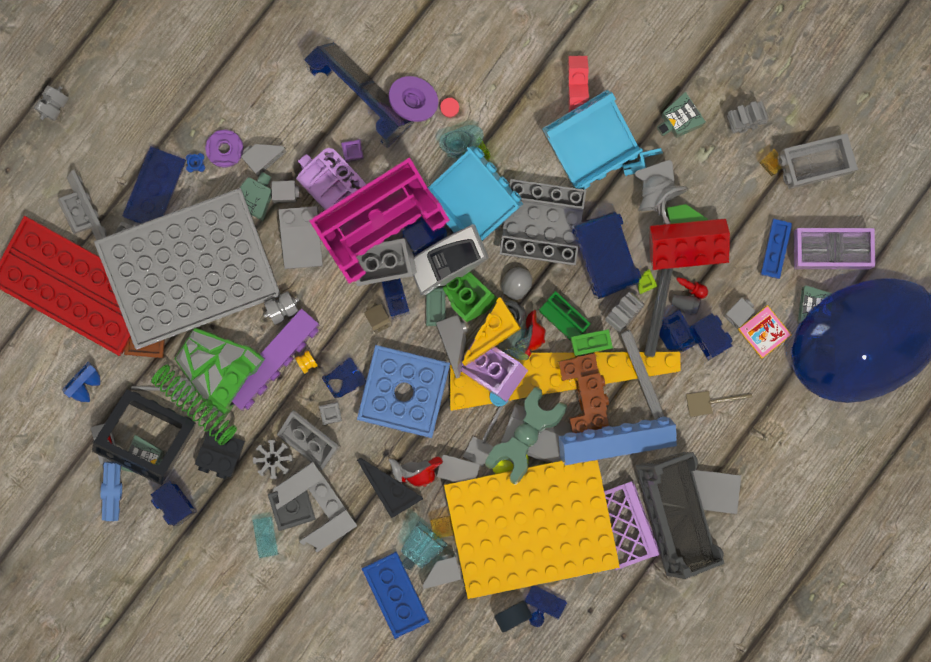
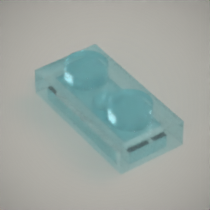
[253,516,279,558]

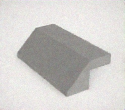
[501,404,572,463]

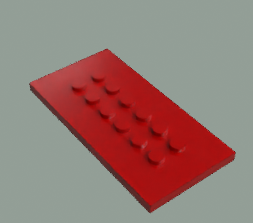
[0,216,131,356]

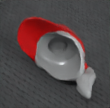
[388,457,443,487]

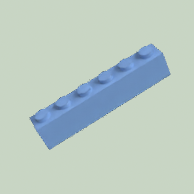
[559,417,677,465]

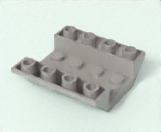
[499,179,586,266]

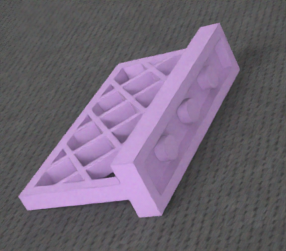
[604,481,660,570]

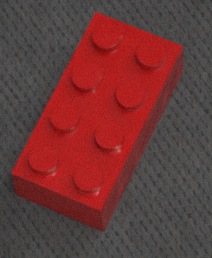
[649,219,730,270]

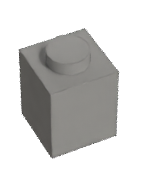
[272,181,300,204]
[724,298,755,329]

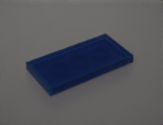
[122,146,186,224]

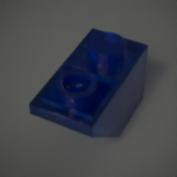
[382,278,410,319]

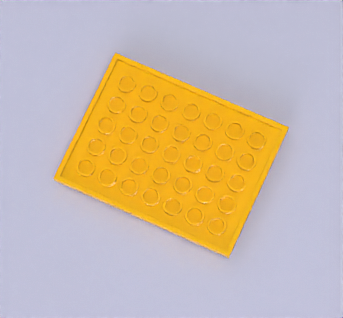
[444,460,620,599]

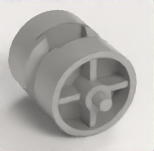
[34,85,69,121]
[264,291,299,325]

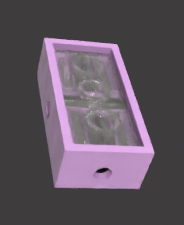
[794,228,875,269]

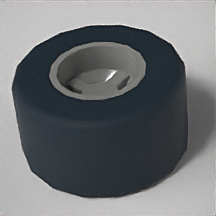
[494,600,532,633]

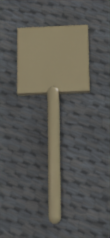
[686,391,752,417]

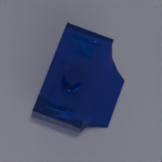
[659,310,699,353]

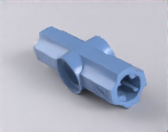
[101,461,122,521]

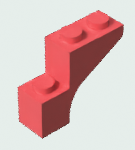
[568,56,589,112]

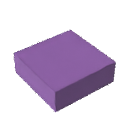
[341,139,364,162]

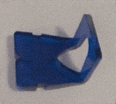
[322,358,366,398]

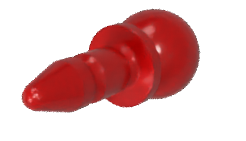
[676,277,708,299]

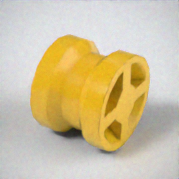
[295,350,318,374]

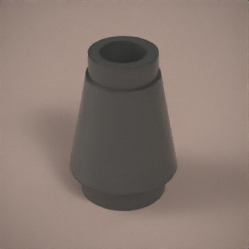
[671,294,701,315]

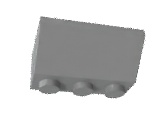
[356,238,417,286]

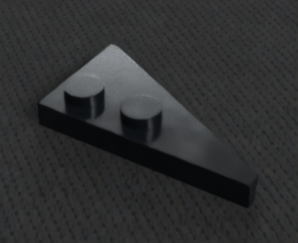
[357,458,423,518]

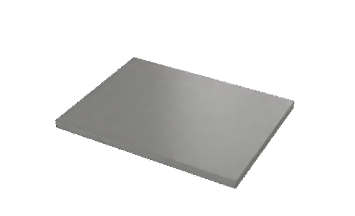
[94,188,280,350]

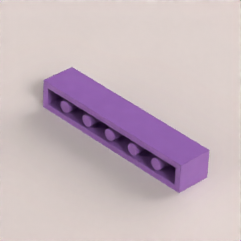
[232,308,320,411]

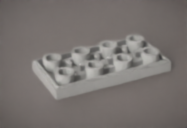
[660,466,741,514]

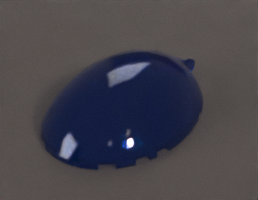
[791,278,931,403]

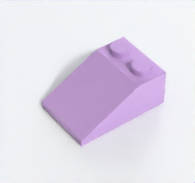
[461,340,528,402]

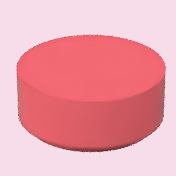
[440,98,459,118]

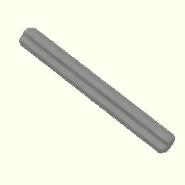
[621,330,664,420]

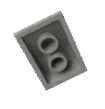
[279,206,323,269]

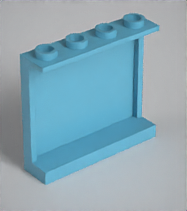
[542,90,643,190]
[427,146,523,241]

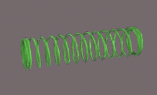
[151,365,237,445]

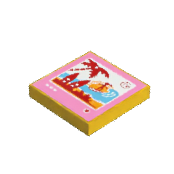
[737,305,792,359]

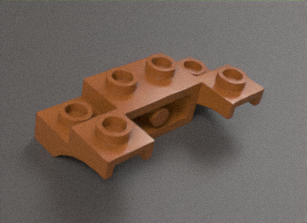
[558,353,609,433]

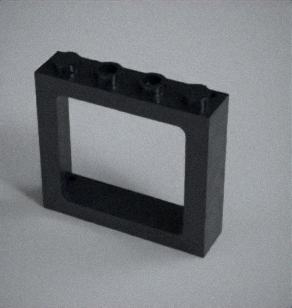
[92,389,196,485]

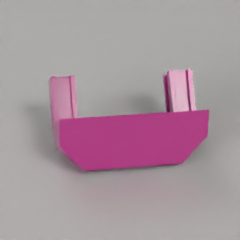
[309,158,450,284]

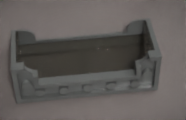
[636,452,725,579]

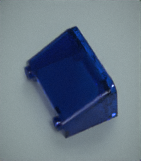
[571,211,642,299]

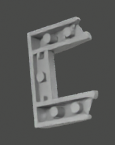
[273,461,357,552]

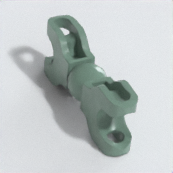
[485,387,567,485]

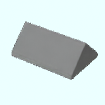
[277,410,340,470]

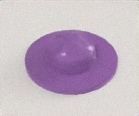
[388,76,438,122]

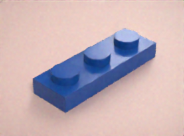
[760,219,792,279]

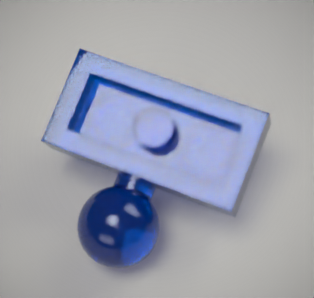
[524,585,567,627]

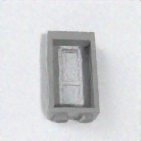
[778,134,858,189]

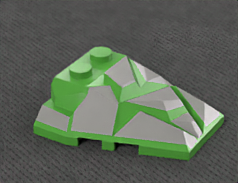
[174,328,265,420]

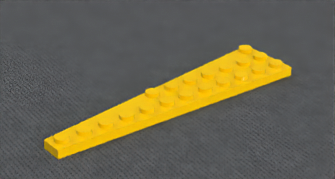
[450,352,681,411]

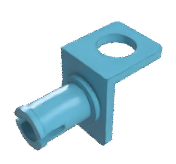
[623,148,663,176]

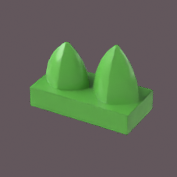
[570,329,613,357]

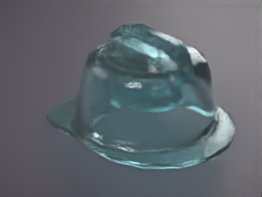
[439,125,484,159]

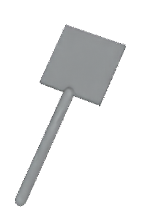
[131,378,196,401]
[463,406,503,467]

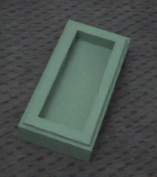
[426,288,446,326]

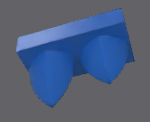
[62,361,100,402]

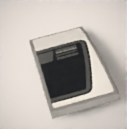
[413,224,489,295]

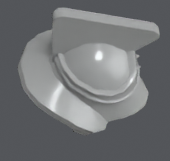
[635,160,688,224]

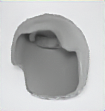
[501,267,533,300]

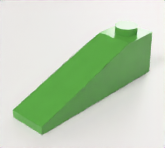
[443,272,498,322]

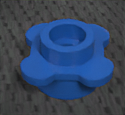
[186,153,205,173]

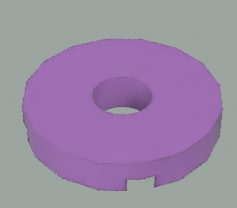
[205,130,244,168]

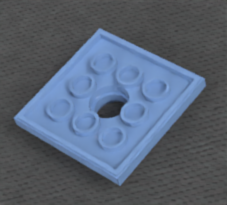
[357,345,450,438]

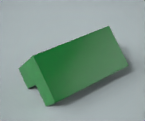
[539,291,591,341]

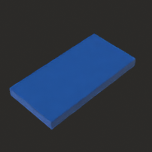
[362,552,430,639]

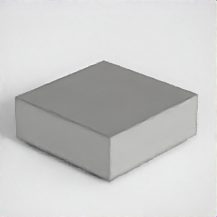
[319,402,342,425]

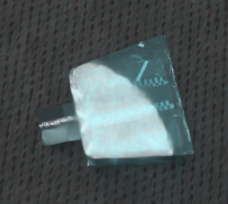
[401,521,448,570]

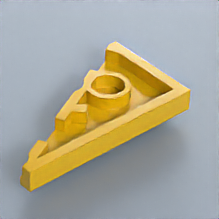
[462,297,521,366]

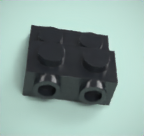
[195,430,246,480]

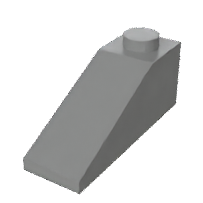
[436,315,468,379]

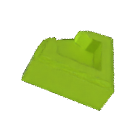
[638,269,657,295]

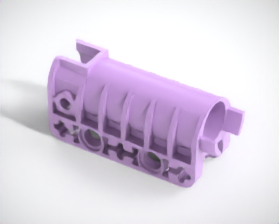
[296,148,367,210]

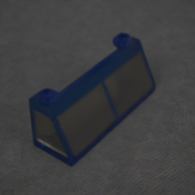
[304,42,414,149]

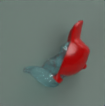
[503,310,546,360]

